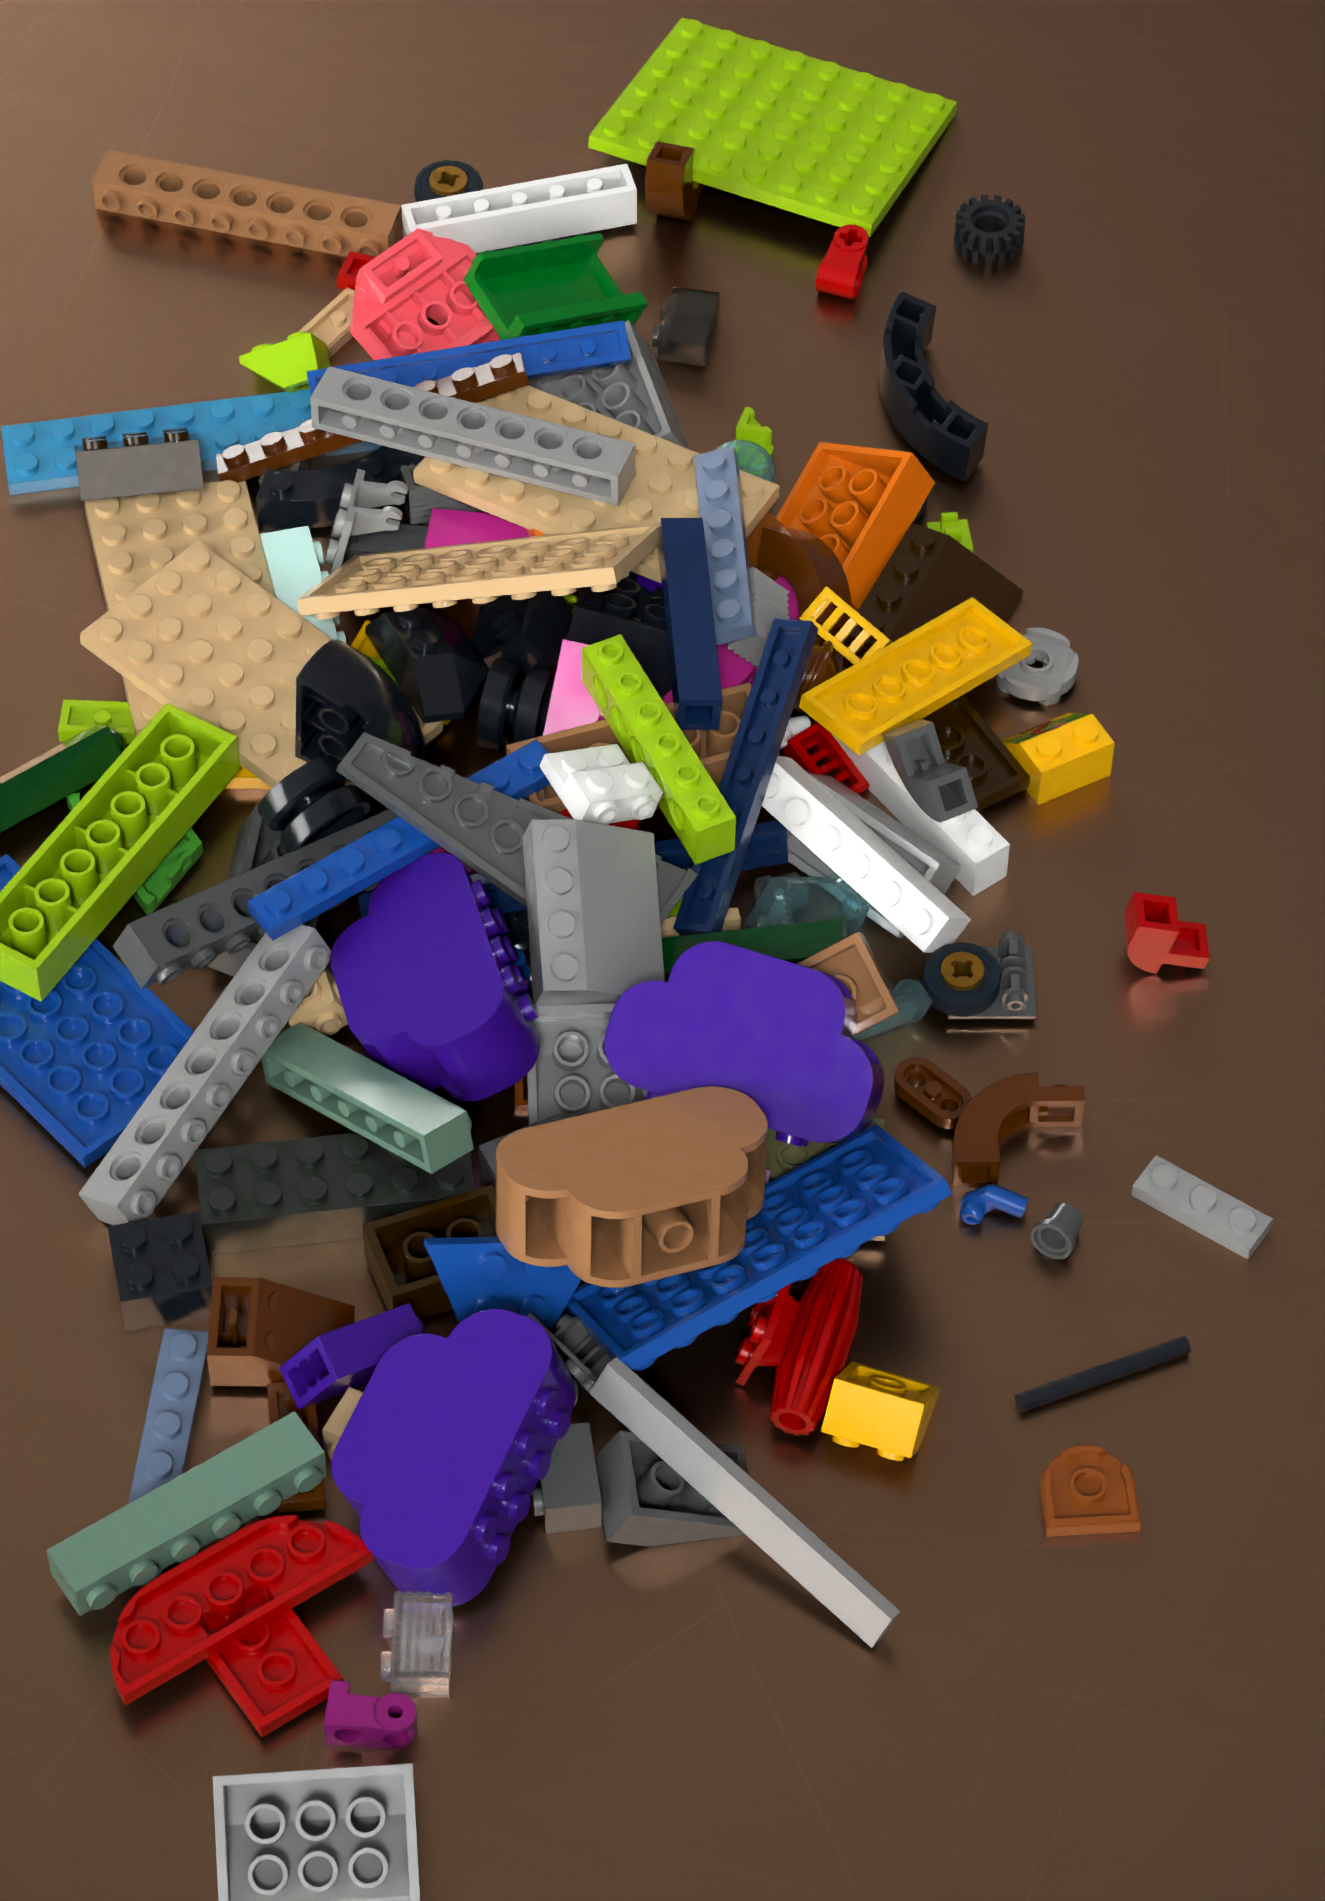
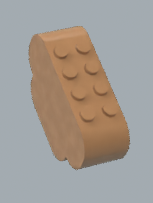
[496,1086,768,1288]

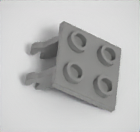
[325,469,408,574]

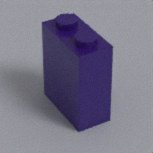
[279,1303,425,1410]

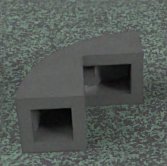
[882,719,978,823]

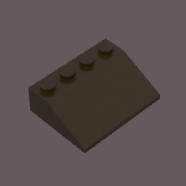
[843,522,1023,695]

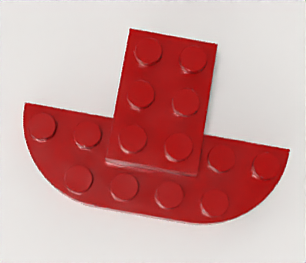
[110,1515,373,1737]

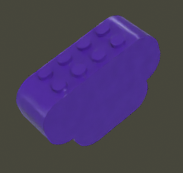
[330,853,540,1101]
[604,941,884,1147]
[331,1309,576,1608]

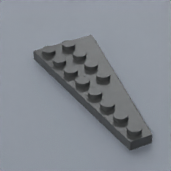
[336,732,698,925]

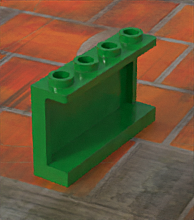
[463,233,648,340]

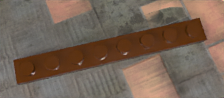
[216,352,530,483]

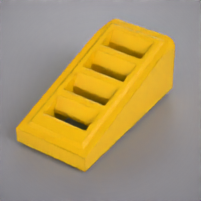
[799,586,893,664]

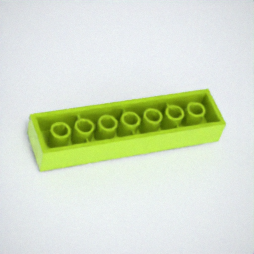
[0,703,240,1002]

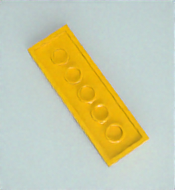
[799,597,1033,756]

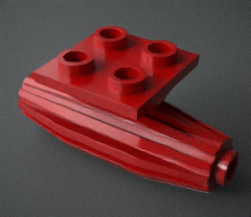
[734,1258,863,1436]

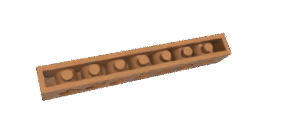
[92,150,403,257]

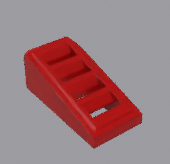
[783,722,870,795]

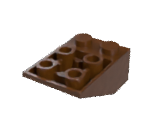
[207,1277,355,1387]

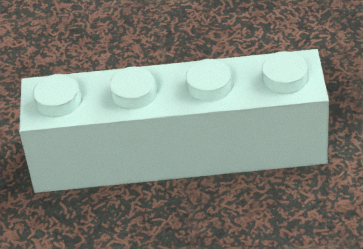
[260,526,347,644]

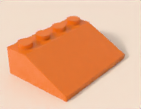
[776,442,935,612]

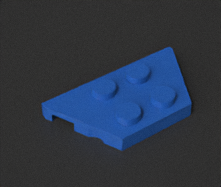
[424,1237,581,1329]

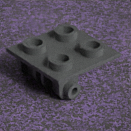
[948,930,1036,1019]
[527,1313,612,1393]

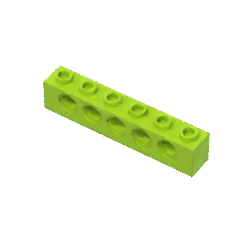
[582,634,736,865]

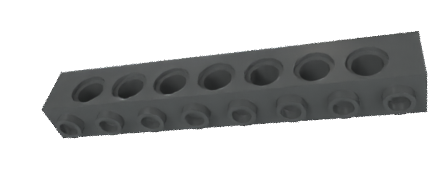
[113,809,398,989]

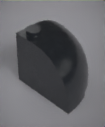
[566,572,672,697]
[295,640,427,784]

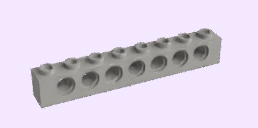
[310,366,635,506]
[78,924,331,1225]

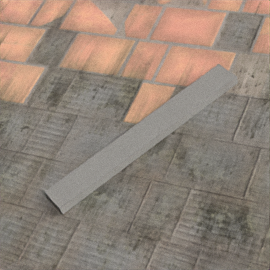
[589,1357,901,1648]

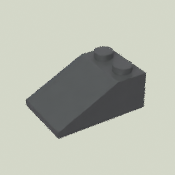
[595,1431,749,1547]

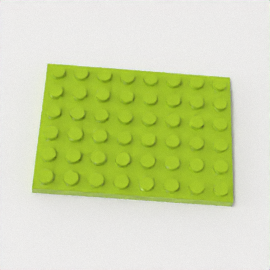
[588,17,957,237]

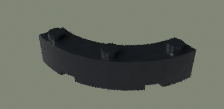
[879,291,988,482]
[256,446,425,532]

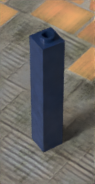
[658,518,722,730]

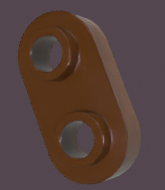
[894,1057,972,1129]

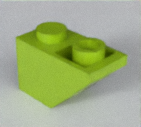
[239,331,331,394]

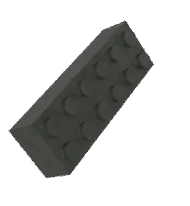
[195,1133,475,1255]

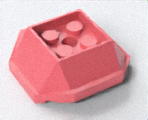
[350,228,501,360]

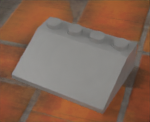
[529,320,690,449]
[522,819,665,1006]
[526,1003,648,1125]
[212,1763,420,1901]

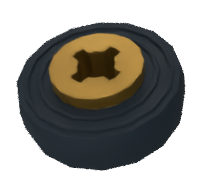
[414,160,483,202]
[922,942,1001,1017]

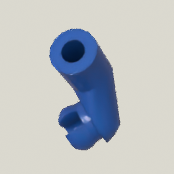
[959,1184,1028,1225]

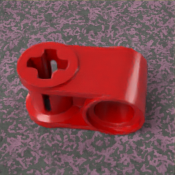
[815,225,869,300]

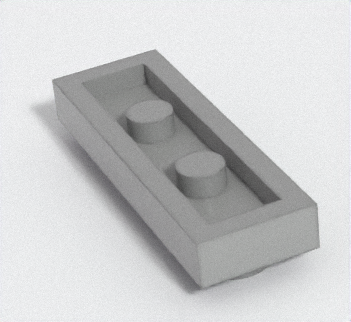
[1131,1155,1273,1260]

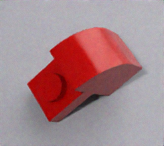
[1124,892,1210,974]

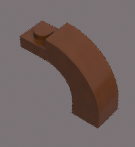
[645,141,705,221]
[757,527,851,656]
[951,1072,1085,1188]

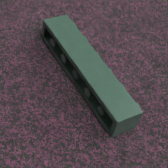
[261,1022,474,1174]
[47,1411,327,1616]

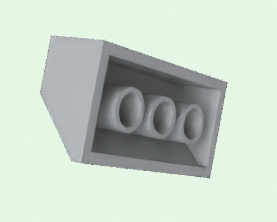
[786,774,962,938]

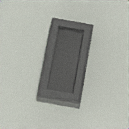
[346,524,428,559]

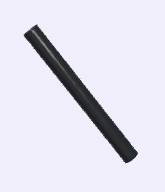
[1015,1336,1191,1412]

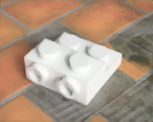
[539,744,663,825]

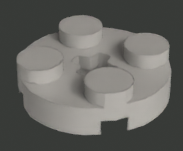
[996,627,1079,705]

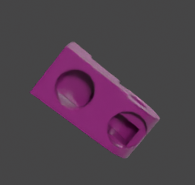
[324,1680,417,1750]

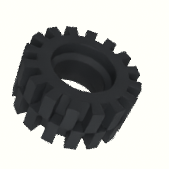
[954,195,1025,266]

